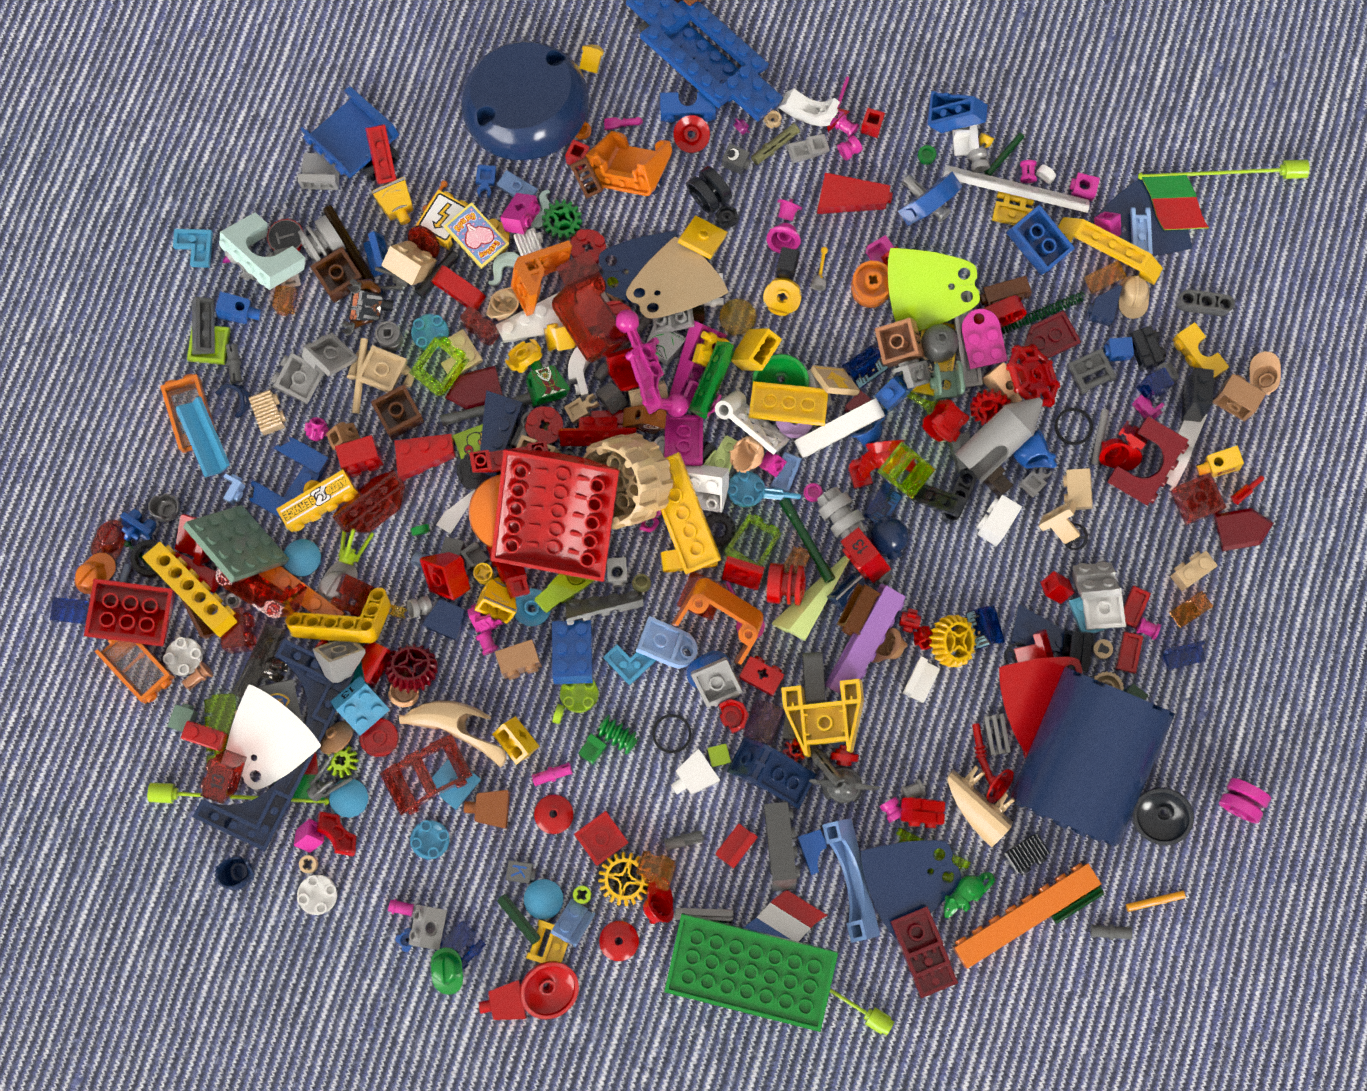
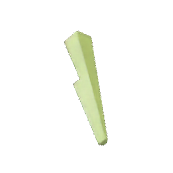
[772,556,849,641]

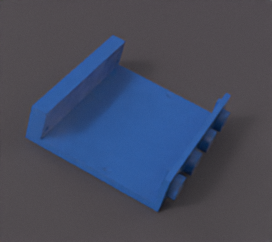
[300,86,399,179]

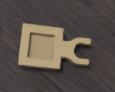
[564,393,600,424]

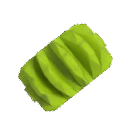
[325,746,359,778]

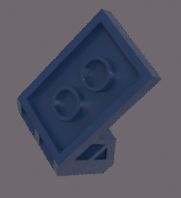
[727,737,817,809]

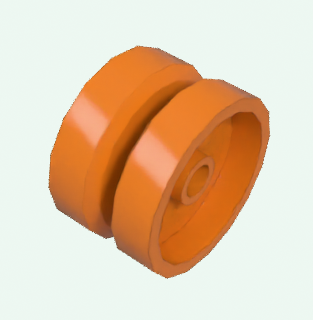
[851,261,890,308]

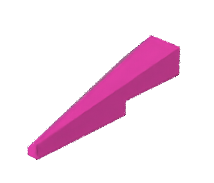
[666,321,727,412]

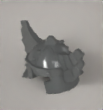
[809,766,880,804]

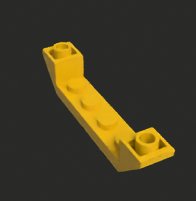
[1058,217,1163,285]

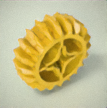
[929,615,977,667]
[598,852,652,906]

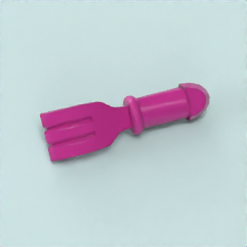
[604,117,643,130]

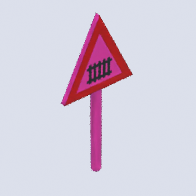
[827,76,850,133]

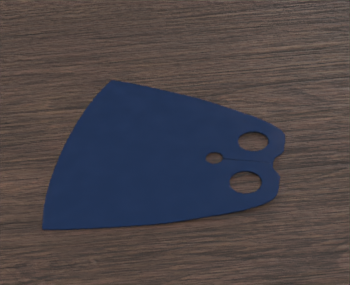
[1093,170,1192,256]
[599,231,679,310]
[861,840,962,939]

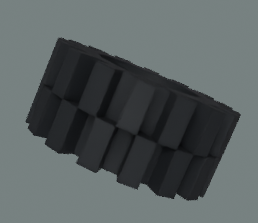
[706,512,736,547]

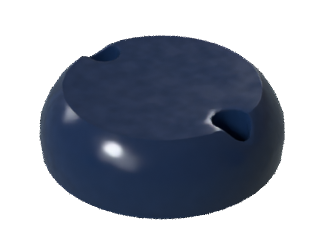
[461,41,589,160]

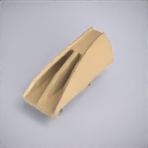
[948,765,1015,847]

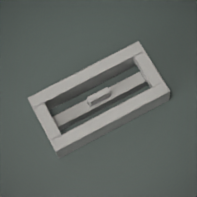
[983,714,1011,756]

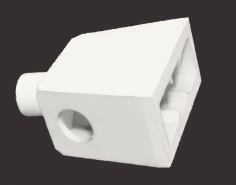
[671,749,720,795]

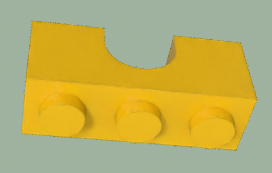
[1173,322,1229,380]

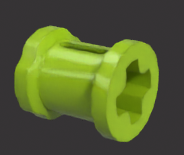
[573,886,591,904]

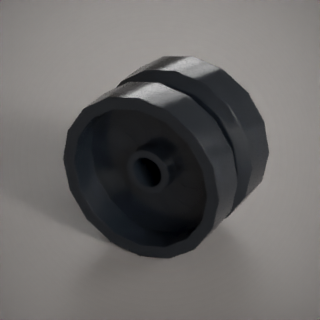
[686,166,732,214]

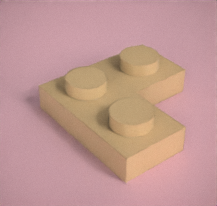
[441,329,483,380]

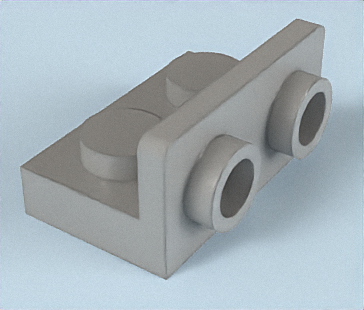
[893,359,931,389]

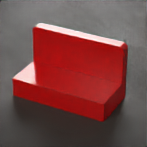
[715,824,758,869]

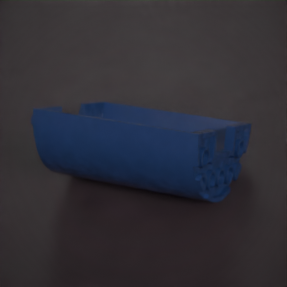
[1010,667,1176,847]

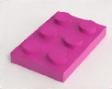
[664,415,703,466]

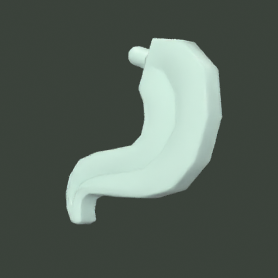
[530,190,551,229]
[488,252,520,286]

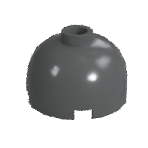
[921,324,959,363]

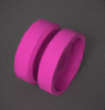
[1218,778,1271,824]

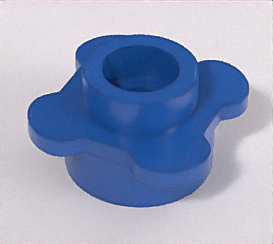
[395,928,413,952]

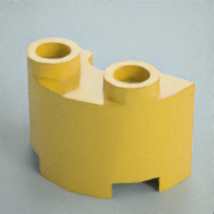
[543,319,584,351]

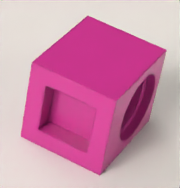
[1069,172,1100,201]

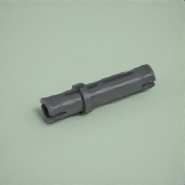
[810,745,846,789]

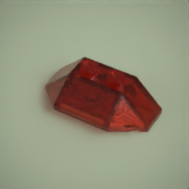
[332,470,406,533]

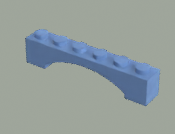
[822,818,881,943]

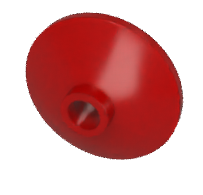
[673,115,710,153]
[534,795,574,834]
[599,921,639,961]

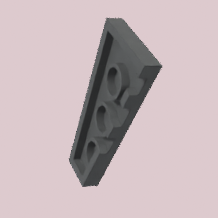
[565,591,644,626]

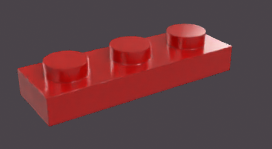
[365,124,396,184]

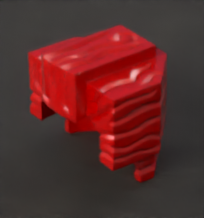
[718,699,749,734]

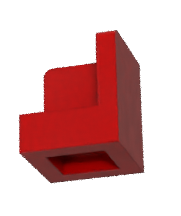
[1040,571,1075,604]

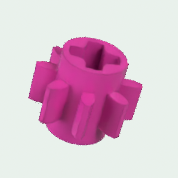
[304,417,329,441]

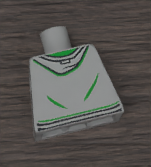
[646,326,686,365]

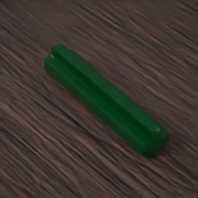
[1051,886,1104,924]
[497,894,541,945]

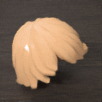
[729,436,765,473]

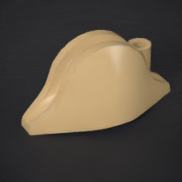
[486,287,519,321]

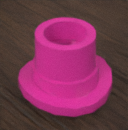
[777,199,802,222]

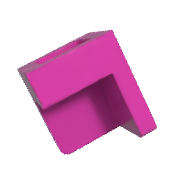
[1094,211,1121,237]
[865,235,894,263]
[294,819,325,853]

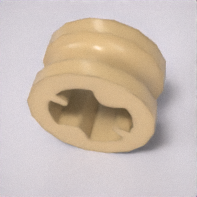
[299,855,318,873]

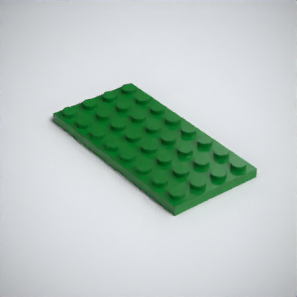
[664,913,838,1032]

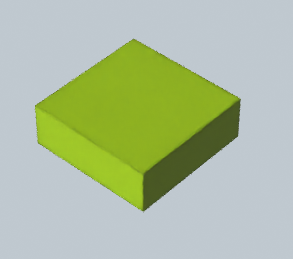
[707,744,731,767]

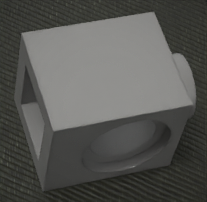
[607,557,628,587]

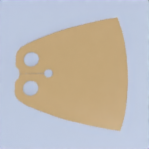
[626,237,729,318]

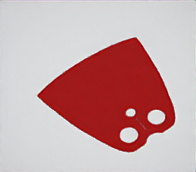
[999,657,1082,753]

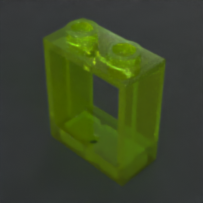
[409,336,469,396]
[877,441,936,499]
[724,514,781,566]

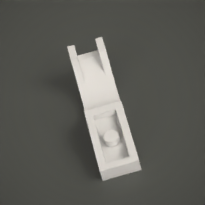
[1166,414,1207,491]

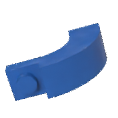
[898,172,963,226]

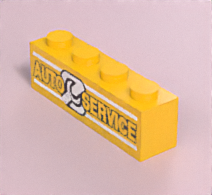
[276,470,358,532]

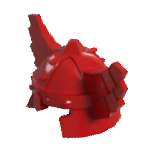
[858,440,917,479]

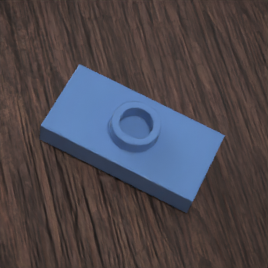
[496,170,538,197]
[770,452,802,492]

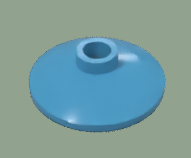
[514,588,551,626]

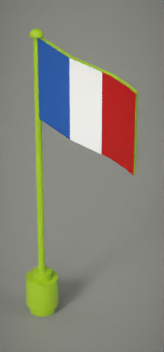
[743,890,895,1036]

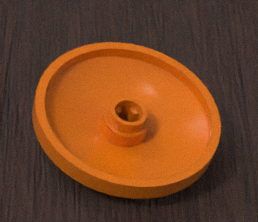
[469,474,501,548]

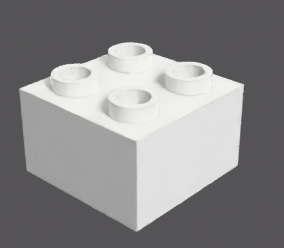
[977,495,1022,546]

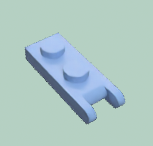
[1130,207,1153,254]

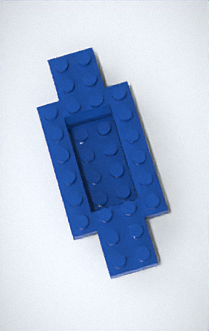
[626,0,784,122]

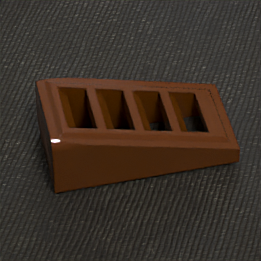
[570,157,604,199]

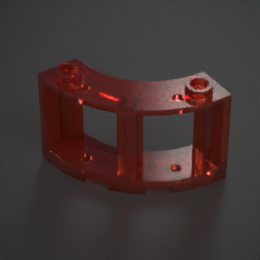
[380,734,473,815]

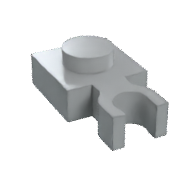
[1019,467,1053,498]

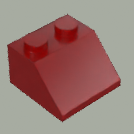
[420,552,471,600]

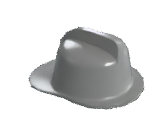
[318,562,358,604]

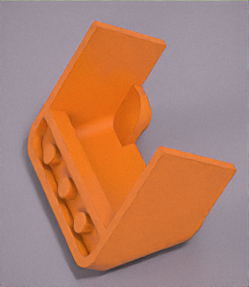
[671,578,764,665]

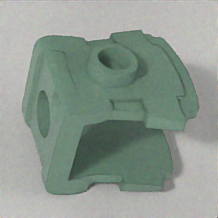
[930,360,966,399]

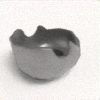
[148,493,181,522]

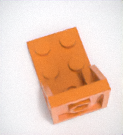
[511,240,572,316]

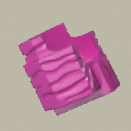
[468,603,504,633]

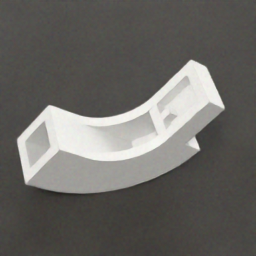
[778,89,840,126]
[568,333,609,400]

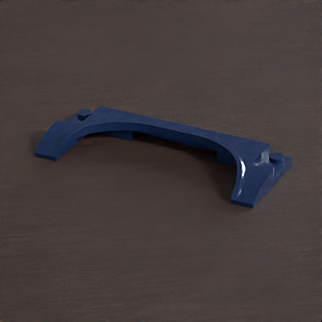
[192,639,355,851]

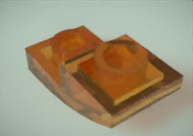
[1084,260,1127,294]

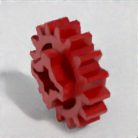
[970,388,1011,426]

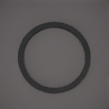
[1055,408,1093,445]
[652,714,691,753]

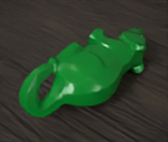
[944,872,995,918]

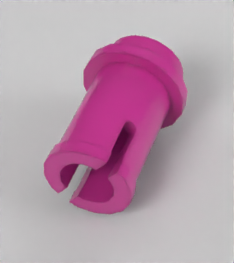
[388,898,414,917]

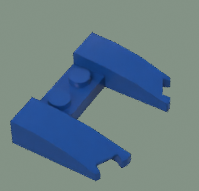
[249,437,331,520]

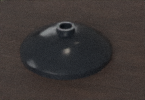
[1133,788,1194,845]

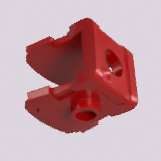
[922,400,970,442]

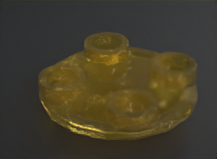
[719,299,756,336]

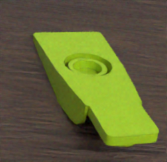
[535,574,595,613]

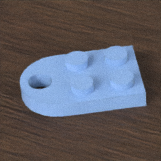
[636,616,697,668]

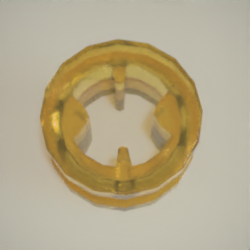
[388,605,407,619]

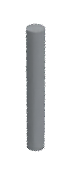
[1091,409,1109,465]

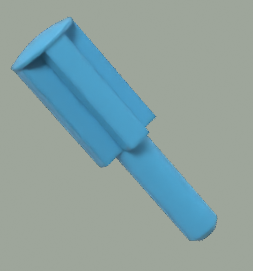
[762,487,801,500]

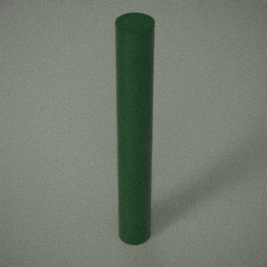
[984,132,1025,176]

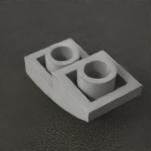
[653,309,695,333]

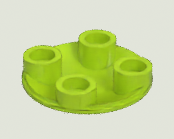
[560,680,599,713]

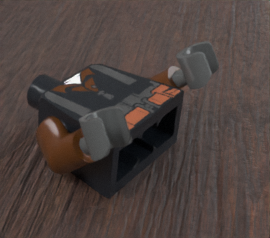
[342,278,394,335]

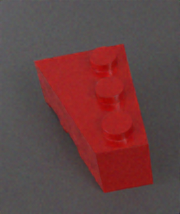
[394,434,456,483]

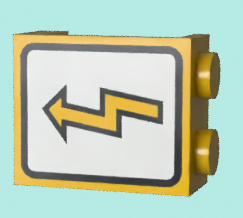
[415,190,469,250]

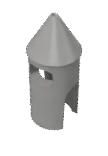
[954,397,1043,483]

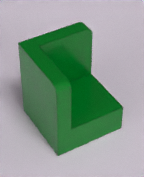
[578,734,607,765]

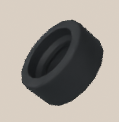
[130,540,169,578]

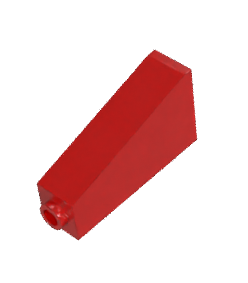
[817,172,893,214]

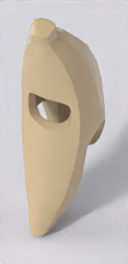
[399,700,507,768]

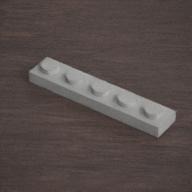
[953,291,983,387]

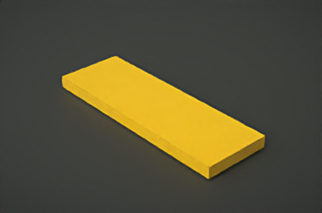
[661,452,722,574]

